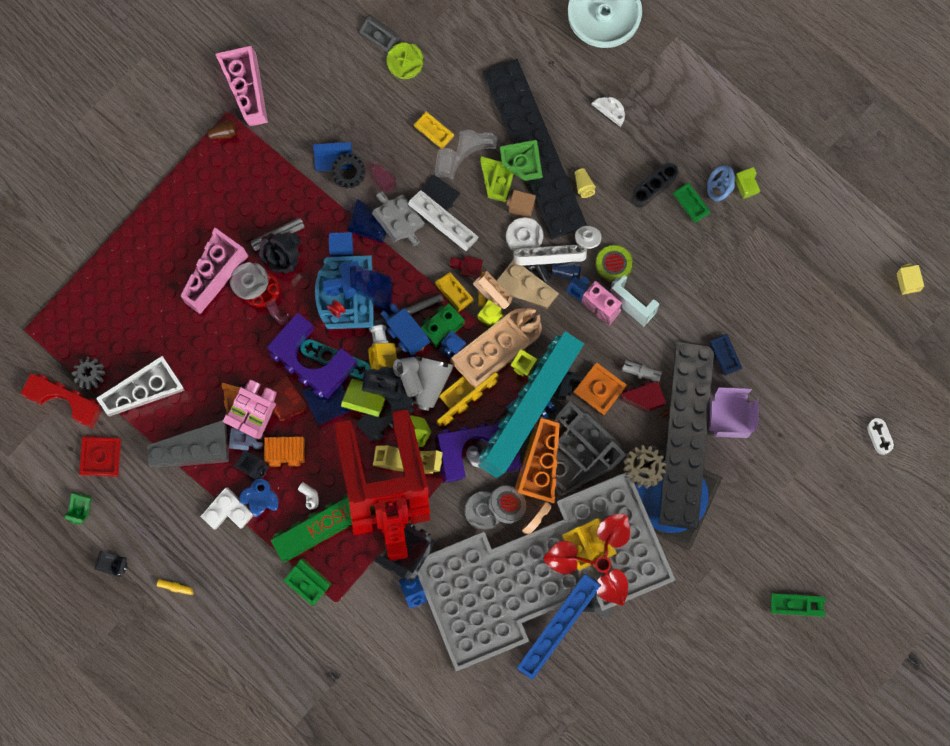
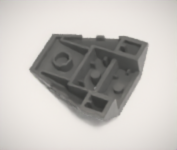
[555,401,627,497]

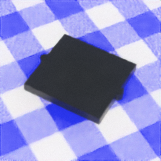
[421,175,460,211]

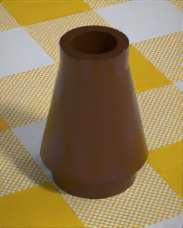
[208,120,237,140]

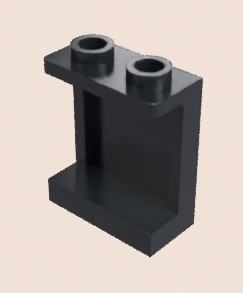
[374,523,435,582]

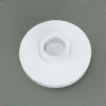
[575,226,601,249]

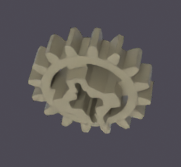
[623,445,666,488]

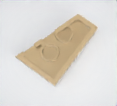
[497,261,559,309]

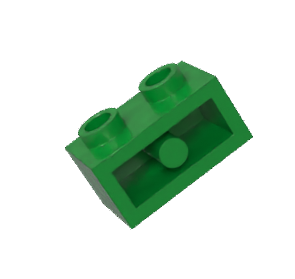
[421,303,465,349]

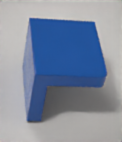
[329,232,353,257]

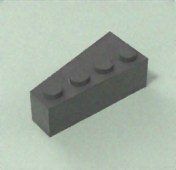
[147,420,229,468]

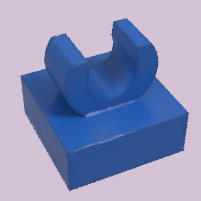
[566,276,590,302]

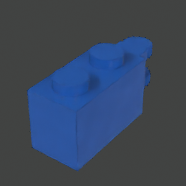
[380,303,430,356]

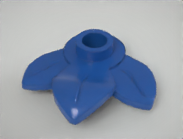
[239,479,278,517]

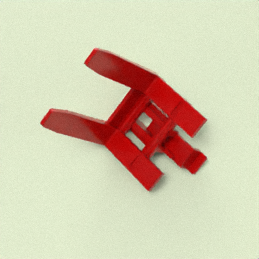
[335,410,430,561]

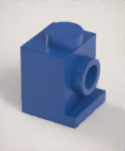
[439,331,466,360]

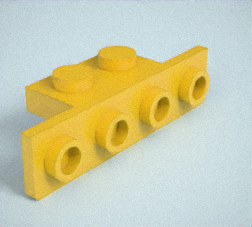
[437,372,498,427]

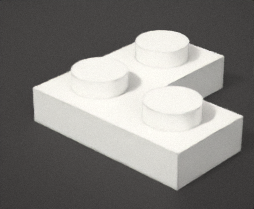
[200,487,254,530]

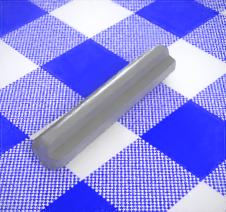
[251,218,304,251]

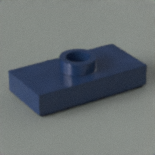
[709,334,743,376]

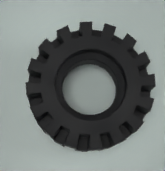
[331,153,366,189]

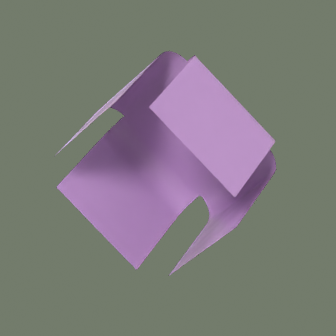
[708,388,759,438]

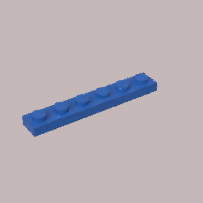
[517,573,602,680]

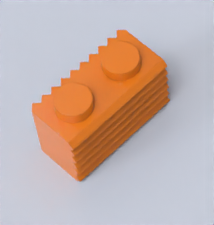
[264,437,305,467]

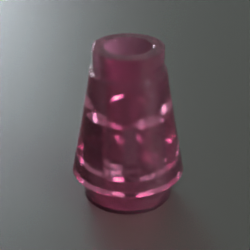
[372,164,397,192]

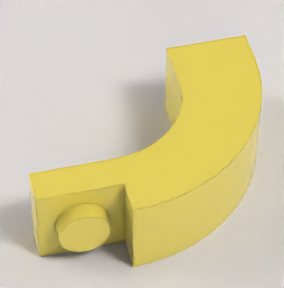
[373,445,443,474]

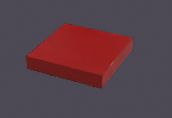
[79,437,122,477]

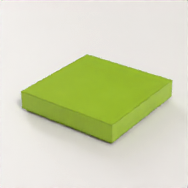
[341,378,385,417]

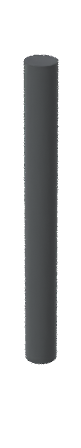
[374,294,443,326]

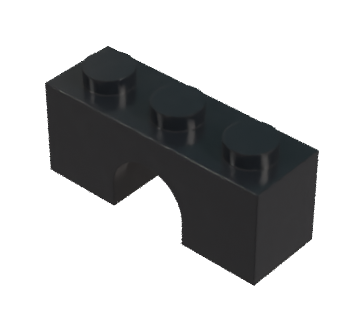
[356,388,416,443]

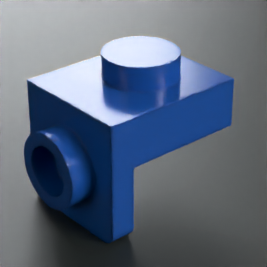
[398,575,427,608]

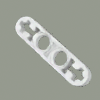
[513,245,587,265]

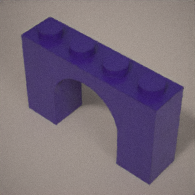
[267,313,358,400]
[434,421,522,483]

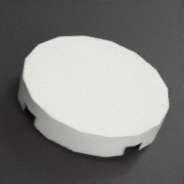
[506,217,543,251]

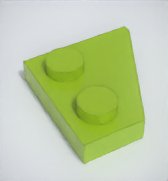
[480,156,514,202]

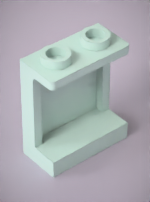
[610,275,659,327]

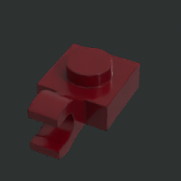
[449,256,483,279]

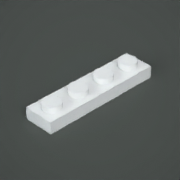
[408,190,479,251]

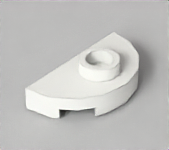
[592,97,625,127]

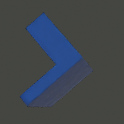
[313,142,353,171]

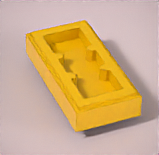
[414,111,454,149]
[435,272,474,312]

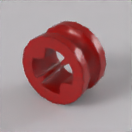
[327,299,346,318]

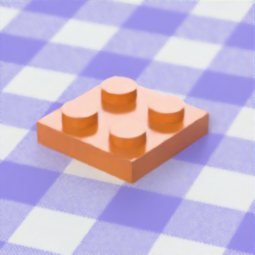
[573,362,627,416]

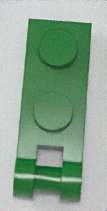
[770,593,826,617]

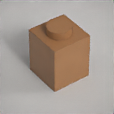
[506,190,536,218]

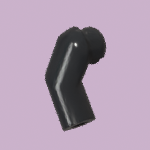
[525,264,551,282]

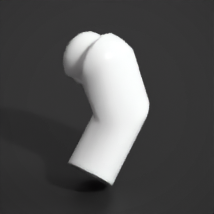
[466,446,480,467]
[298,482,319,510]

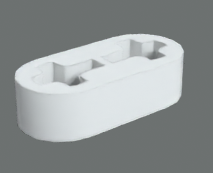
[867,418,894,455]

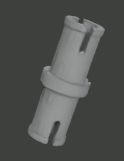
[622,360,662,382]

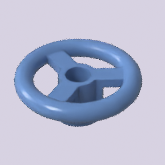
[707,165,735,201]

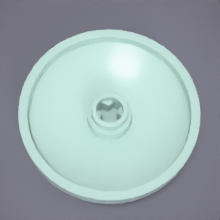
[568,0,642,48]

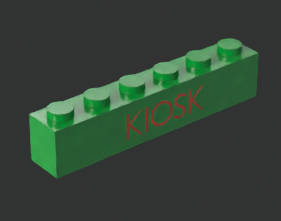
[271,482,386,563]

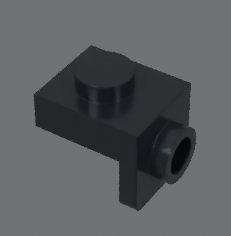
[94,551,127,577]

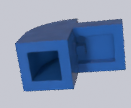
[323,261,361,299]

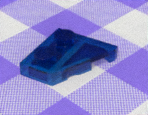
[347,199,386,243]

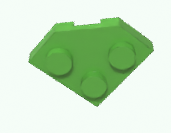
[500,140,543,181]

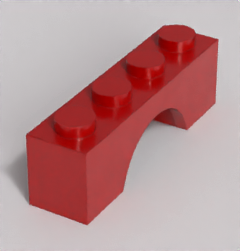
[20,373,103,430]

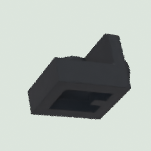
[558,372,582,401]
[234,450,269,480]

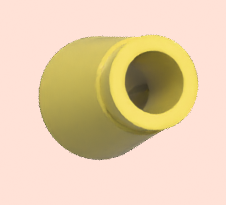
[575,169,596,198]

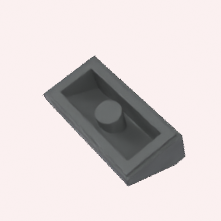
[359,16,401,53]

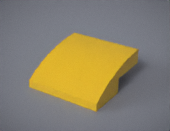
[562,518,617,571]

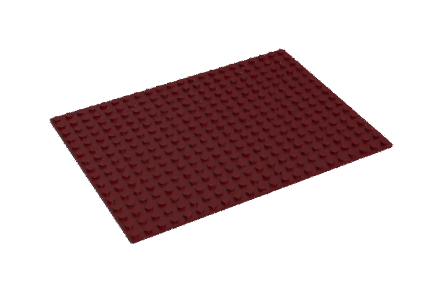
[25,112,536,603]

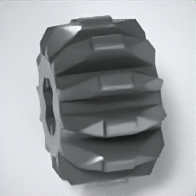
[72,357,106,390]

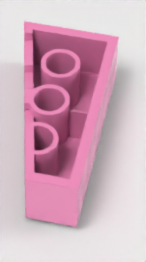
[215,46,268,126]
[181,228,248,314]

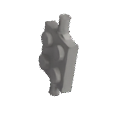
[372,191,425,246]

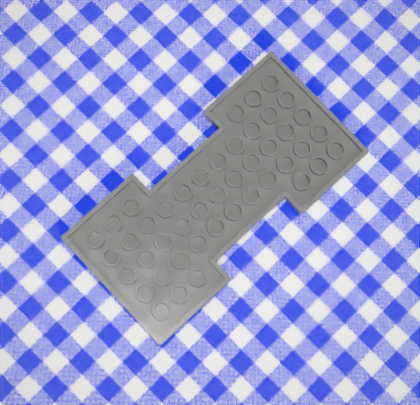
[417,472,676,672]

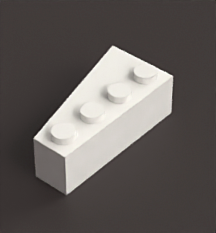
[96,356,185,416]

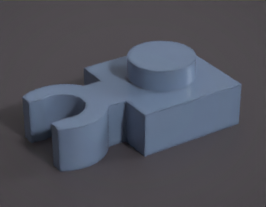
[229,428,264,450]

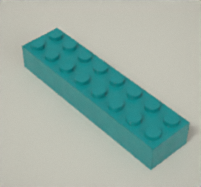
[477,331,584,478]

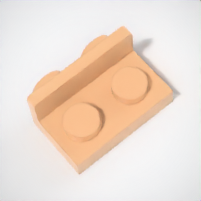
[473,271,512,309]

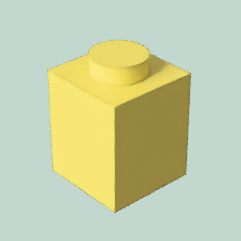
[896,264,924,295]

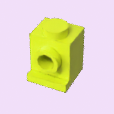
[478,300,504,328]
[511,349,537,377]

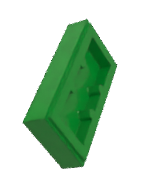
[673,182,710,224]

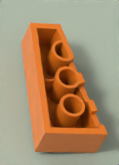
[515,416,560,503]

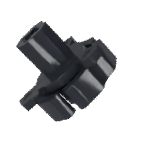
[259,232,302,273]

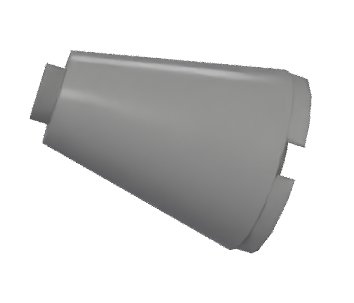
[415,356,453,411]

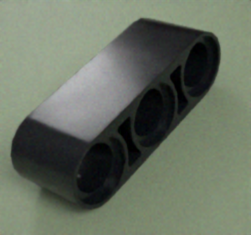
[632,163,678,208]

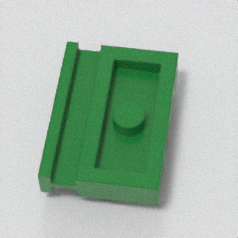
[284,558,332,606]

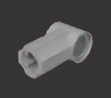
[393,357,424,397]

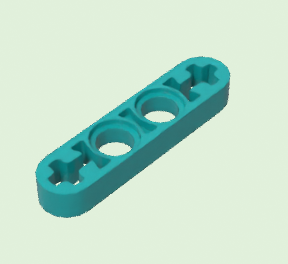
[301,339,371,380]

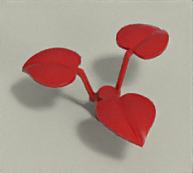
[543,514,631,606]

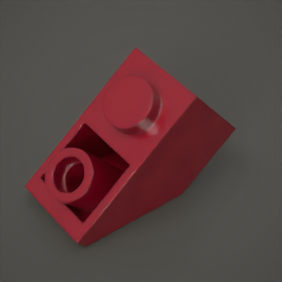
[620,380,666,412]

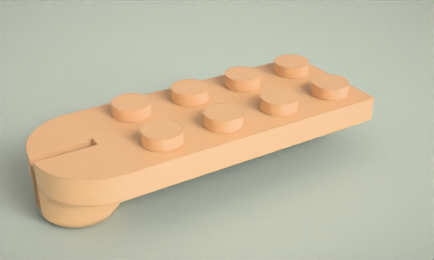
[450,308,542,389]

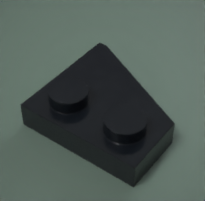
[362,366,402,400]

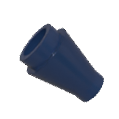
[552,262,581,280]

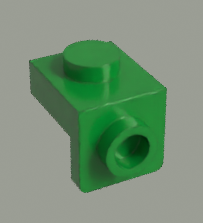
[64,491,92,524]

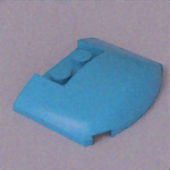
[315,255,374,329]

